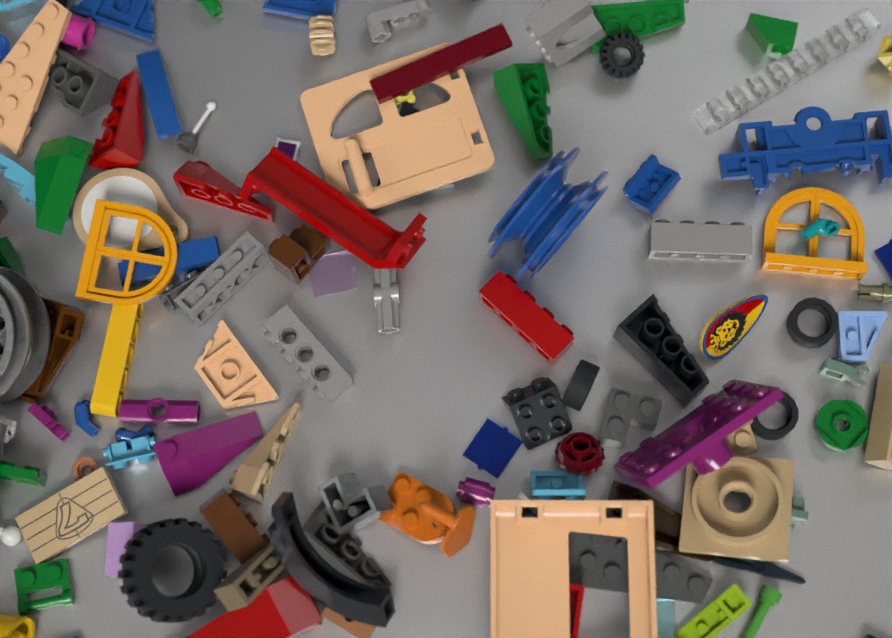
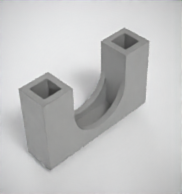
[525,0,607,68]

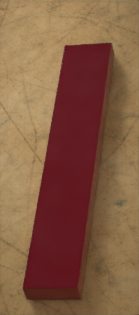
[369,23,513,105]

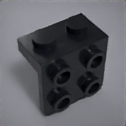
[502,377,572,450]

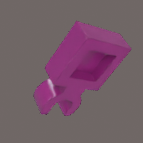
[27,402,71,442]

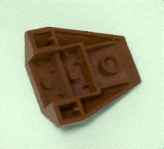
[2,296,86,405]

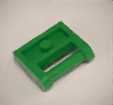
[14,558,74,616]

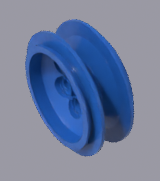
[487,146,609,282]

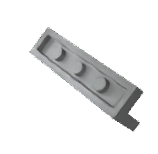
[174,231,270,327]

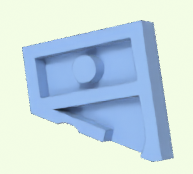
[837,311,888,363]

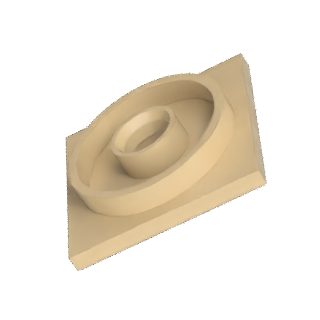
[679,454,795,563]

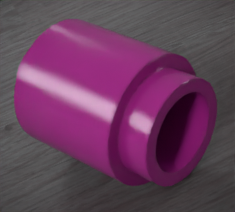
[456,477,496,508]

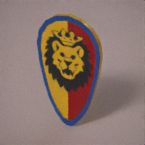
[700,294,768,360]

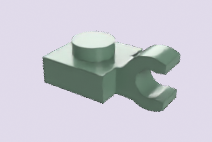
[819,357,870,387]

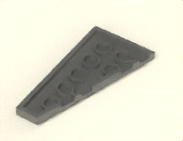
[568,532,713,605]

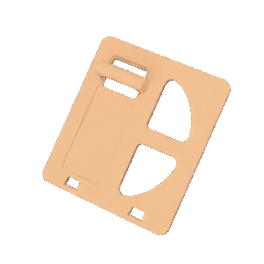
[300,42,495,211]

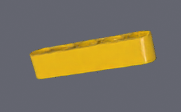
[90,303,144,417]

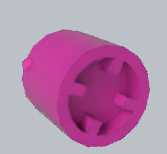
[60,14,95,50]

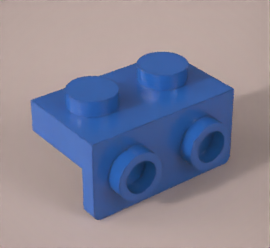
[623,154,681,214]

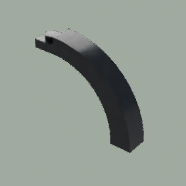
[267,492,395,628]

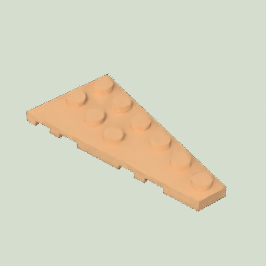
[0,0,72,156]

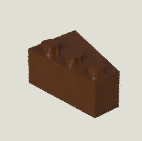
[199,487,271,564]

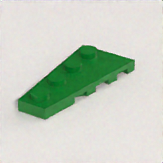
[591,0,685,55]

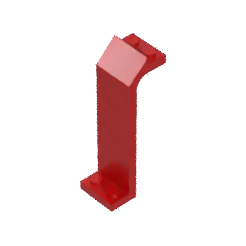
[239,146,427,269]
[185,576,323,638]

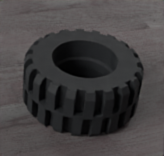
[118,518,227,623]

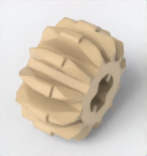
[309,15,336,56]

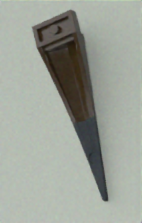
[606,480,806,584]

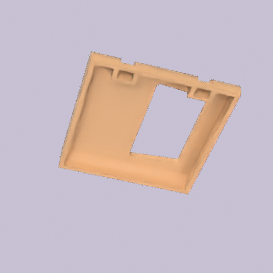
[490,500,657,638]

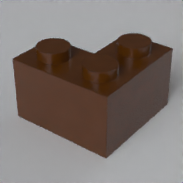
[267,223,329,286]

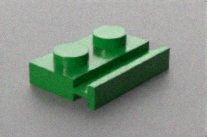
[0,461,47,487]

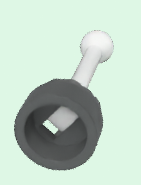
[175,101,216,154]

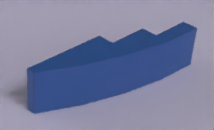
[136,49,182,139]
[118,236,221,287]

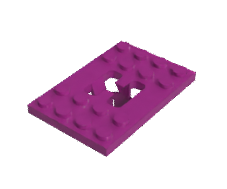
[614,379,784,489]

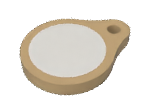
[73,168,191,261]

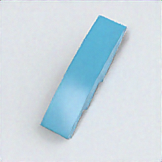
[0,154,71,222]

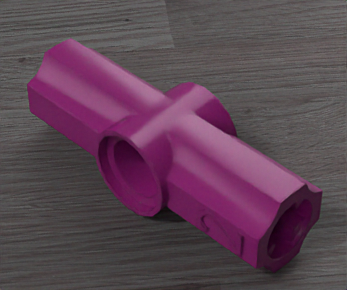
[119,398,201,426]

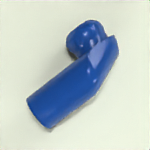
[74,399,101,438]
[115,424,155,447]

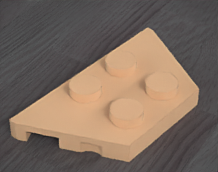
[194,320,279,409]

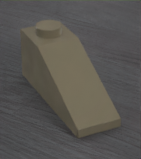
[213,542,285,612]

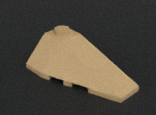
[229,402,303,504]

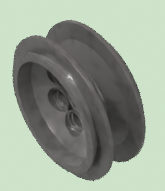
[0,266,51,404]

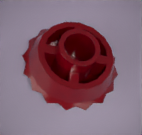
[554,432,605,476]

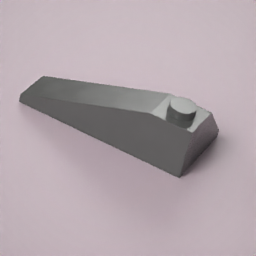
[47,47,120,117]
[301,501,391,589]

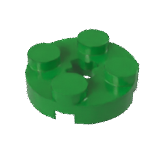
[813,399,868,452]

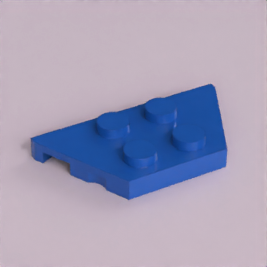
[69,0,155,44]

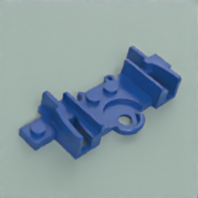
[718,106,892,196]

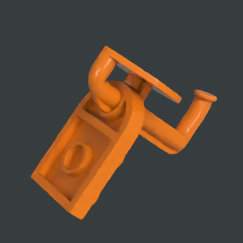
[377,471,476,558]

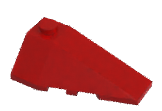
[88,70,144,169]
[172,160,275,223]

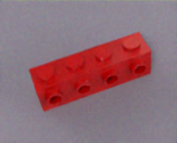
[479,270,574,366]

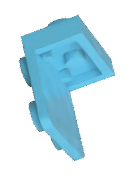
[530,471,586,500]

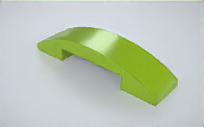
[670,583,753,638]

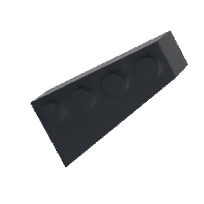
[613,294,710,408]

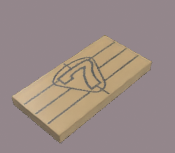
[15,466,128,564]

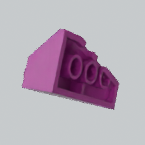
[153,411,264,497]

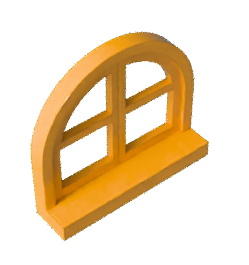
[760,187,868,280]
[75,199,178,306]

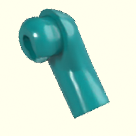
[800,218,840,241]

